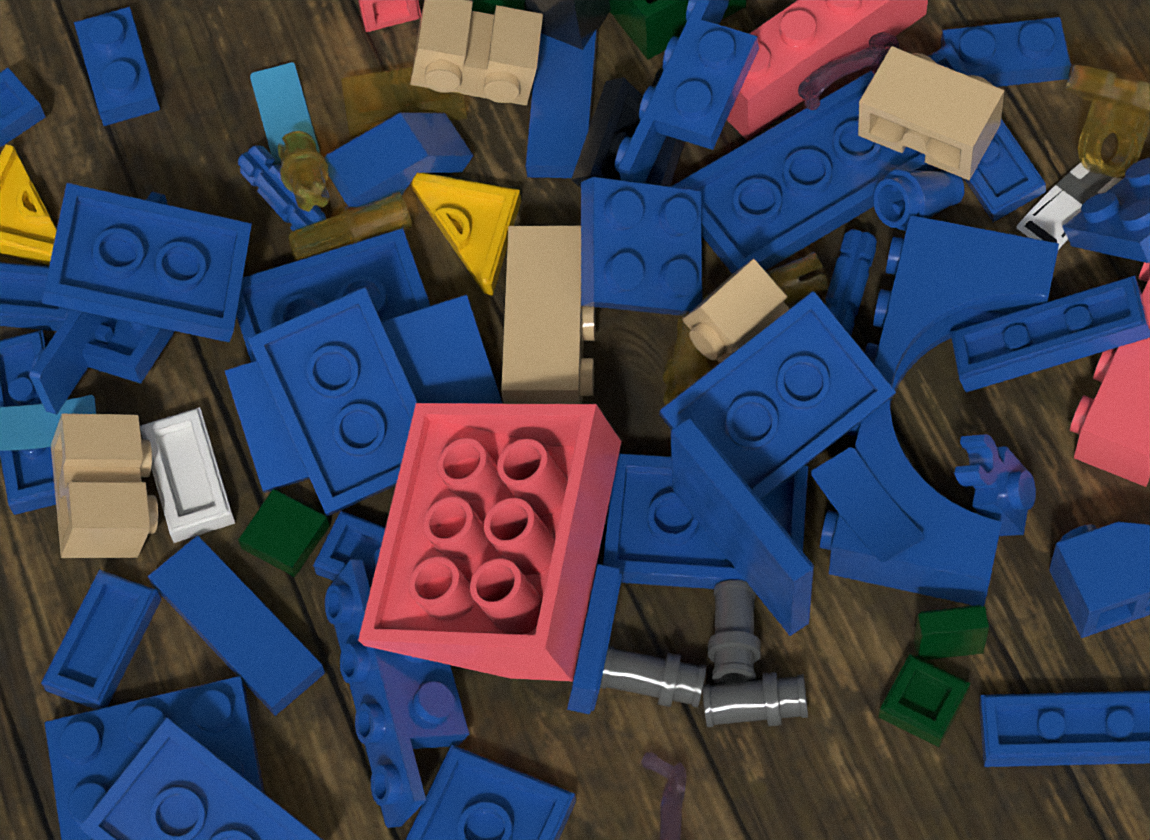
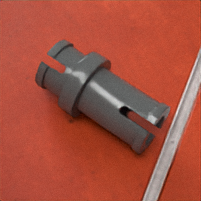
[708,580,761,685]
[600,645,706,708]
[703,672,808,727]

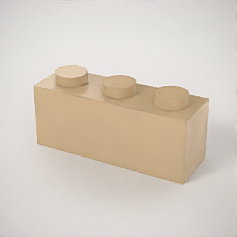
[501,226,596,404]

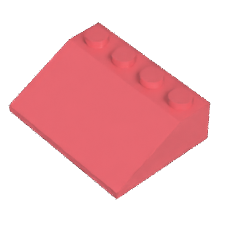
[358,403,621,682]

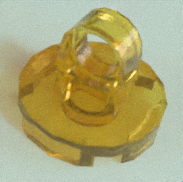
[1065,65,1150,178]

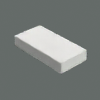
[140,407,235,543]

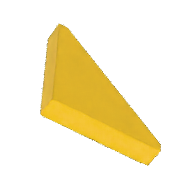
[0,144,57,265]
[411,173,521,295]

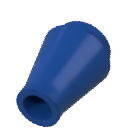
[873,170,964,231]

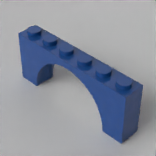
[820,215,1059,606]

